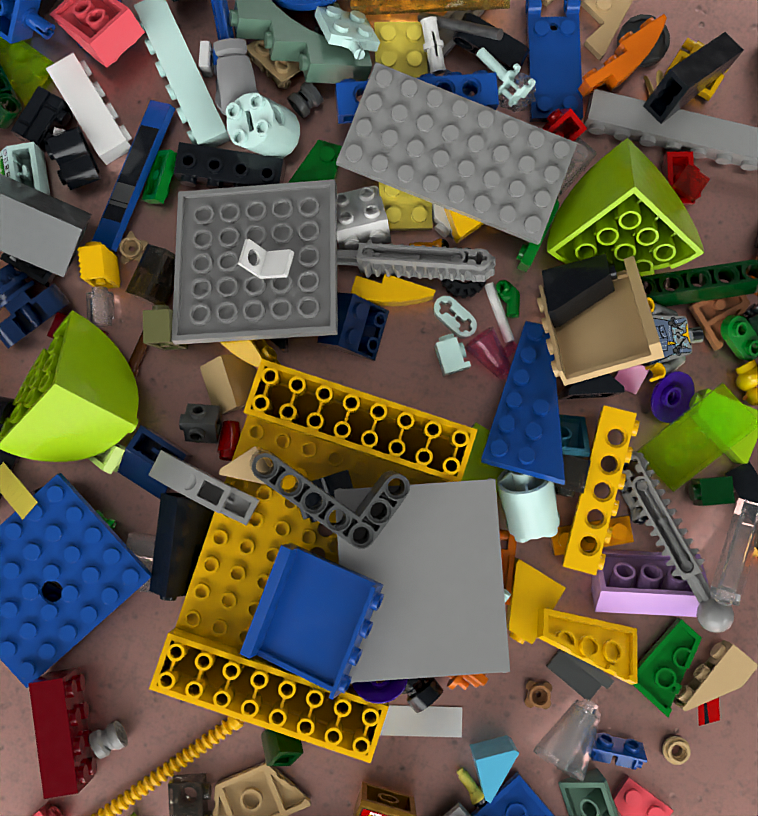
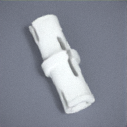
[420,16,447,75]

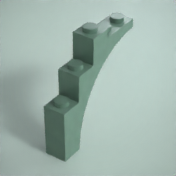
[229,0,372,84]

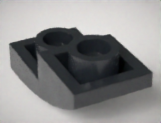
[724,461,758,524]

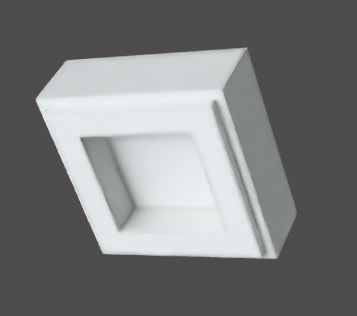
[199,41,214,78]

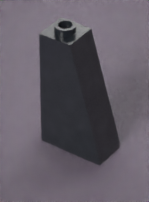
[643,32,744,124]
[149,493,215,601]

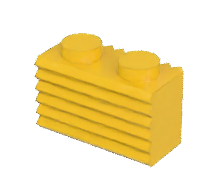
[77,241,121,290]

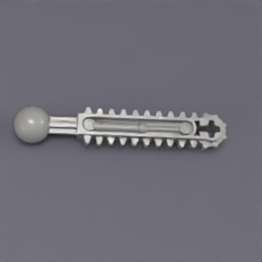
[337,240,496,282]
[622,451,734,633]

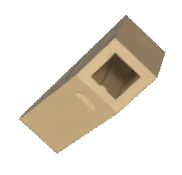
[674,640,758,712]

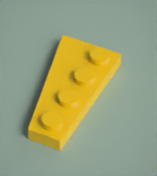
[537,608,638,685]

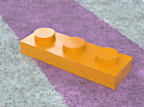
[550,515,634,556]

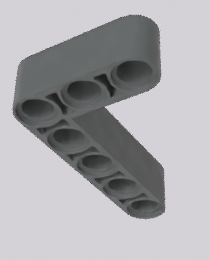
[250,450,410,549]

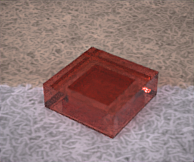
[672,164,710,203]

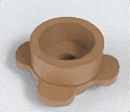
[524,680,553,709]

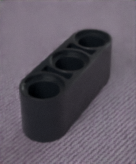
[453,13,530,76]

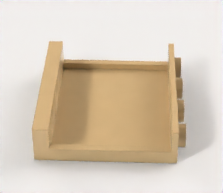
[537,256,664,386]

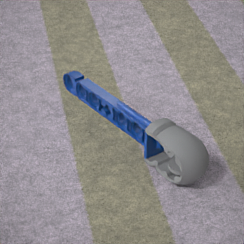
[211,0,259,115]

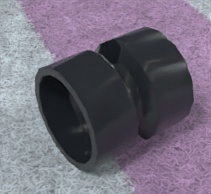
[401,677,444,713]

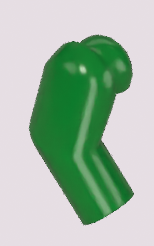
[496,280,520,318]

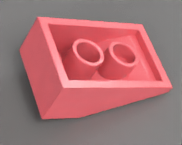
[49,0,145,67]

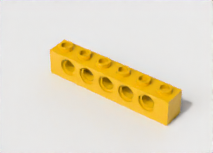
[562,405,640,575]

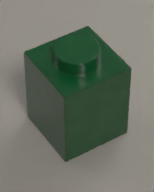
[689,476,735,506]

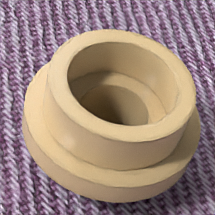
[662,736,691,765]

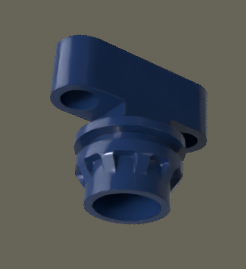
[0,263,70,349]

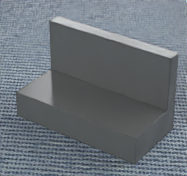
[546,649,614,702]

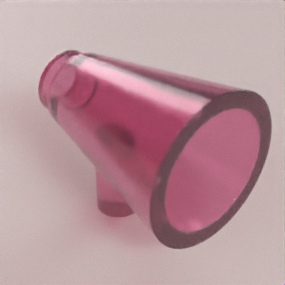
[465,326,518,380]

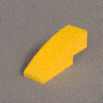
[350,274,436,307]

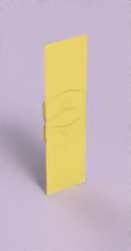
[0,462,38,520]

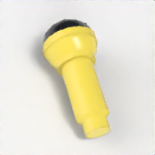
[456,767,487,807]

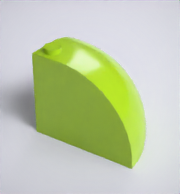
[547,138,704,276]
[0,310,139,462]

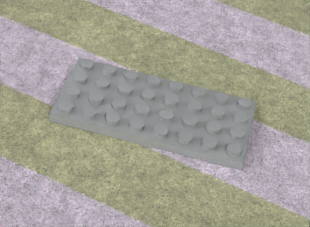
[336,62,577,245]

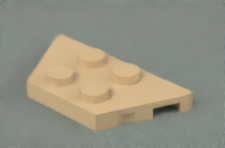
[213,761,311,816]

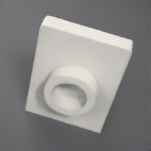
[238,239,294,279]

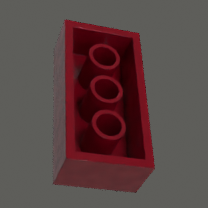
[28,667,97,799]

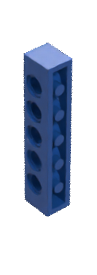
[335,70,499,124]

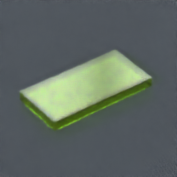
[637,382,758,492]

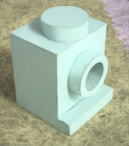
[434,333,471,377]

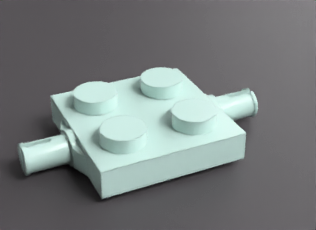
[314,2,380,60]

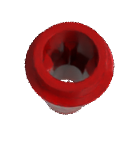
[217,420,241,461]

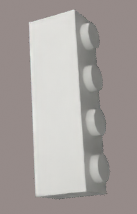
[46,53,132,165]

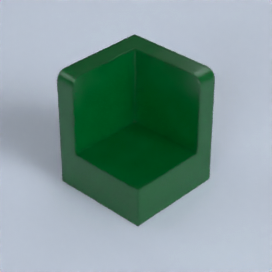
[261,729,304,766]

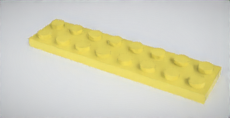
[374,22,433,231]

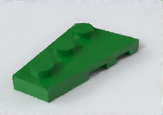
[288,140,342,183]
[632,618,702,718]

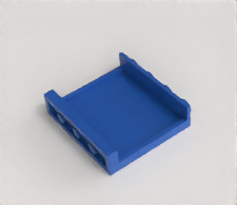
[239,543,384,700]

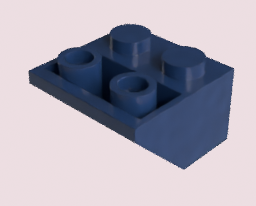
[317,292,389,361]
[118,425,192,499]

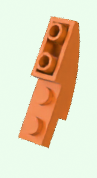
[578,14,667,98]

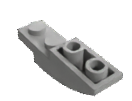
[149,450,260,526]

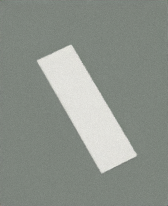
[380,705,462,738]

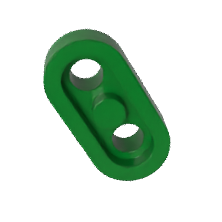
[720,315,758,361]

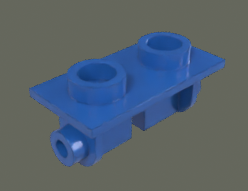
[586,731,648,770]

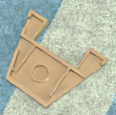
[542,0,633,61]

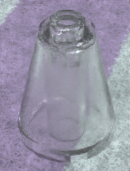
[533,698,601,782]

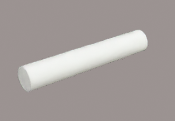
[484,282,515,343]

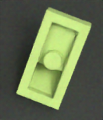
[88,443,126,474]

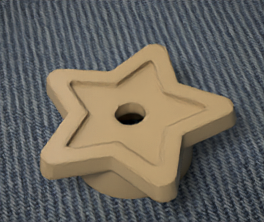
[118,231,149,264]

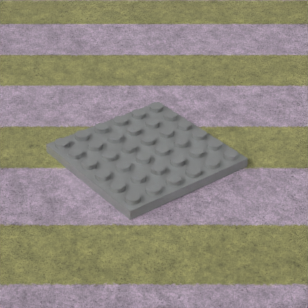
[171,179,338,345]

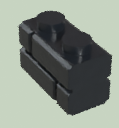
[11,86,71,153]

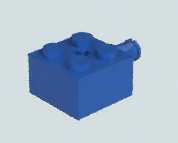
[0,0,55,44]

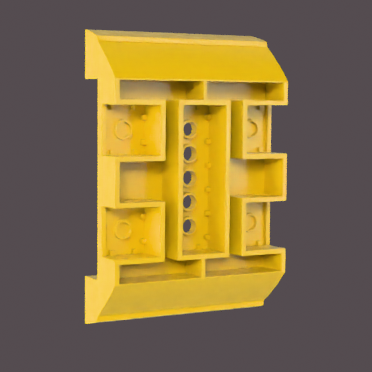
[149,359,477,763]

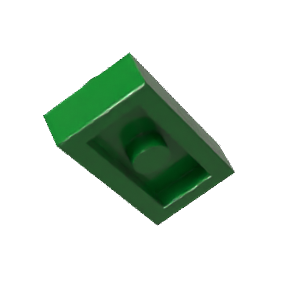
[141,149,177,204]

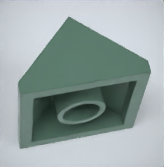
[558,768,618,816]

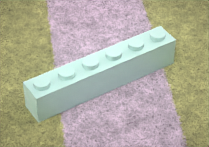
[134,0,231,148]

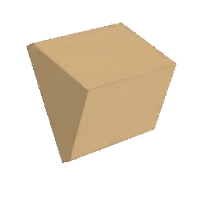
[200,353,257,416]
[219,446,283,487]

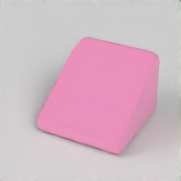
[614,364,650,395]

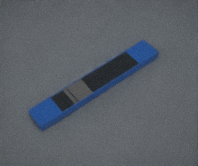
[91,100,175,252]

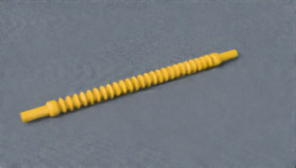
[91,716,244,816]

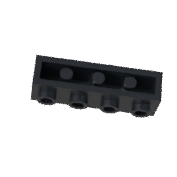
[173,142,286,189]

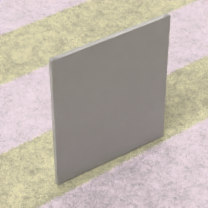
[334,478,510,684]

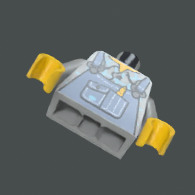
[643,297,704,382]

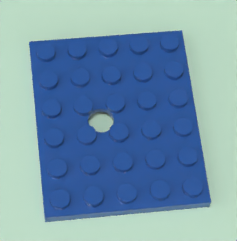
[0,473,152,688]

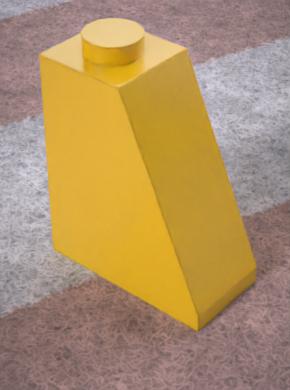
[506,557,566,645]

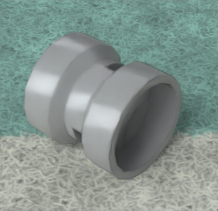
[89,720,128,759]

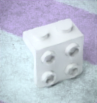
[337,185,391,250]

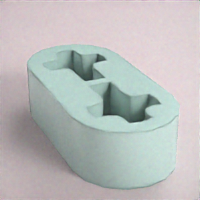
[433,296,477,339]

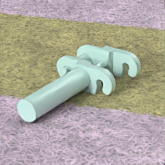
[476,48,536,107]

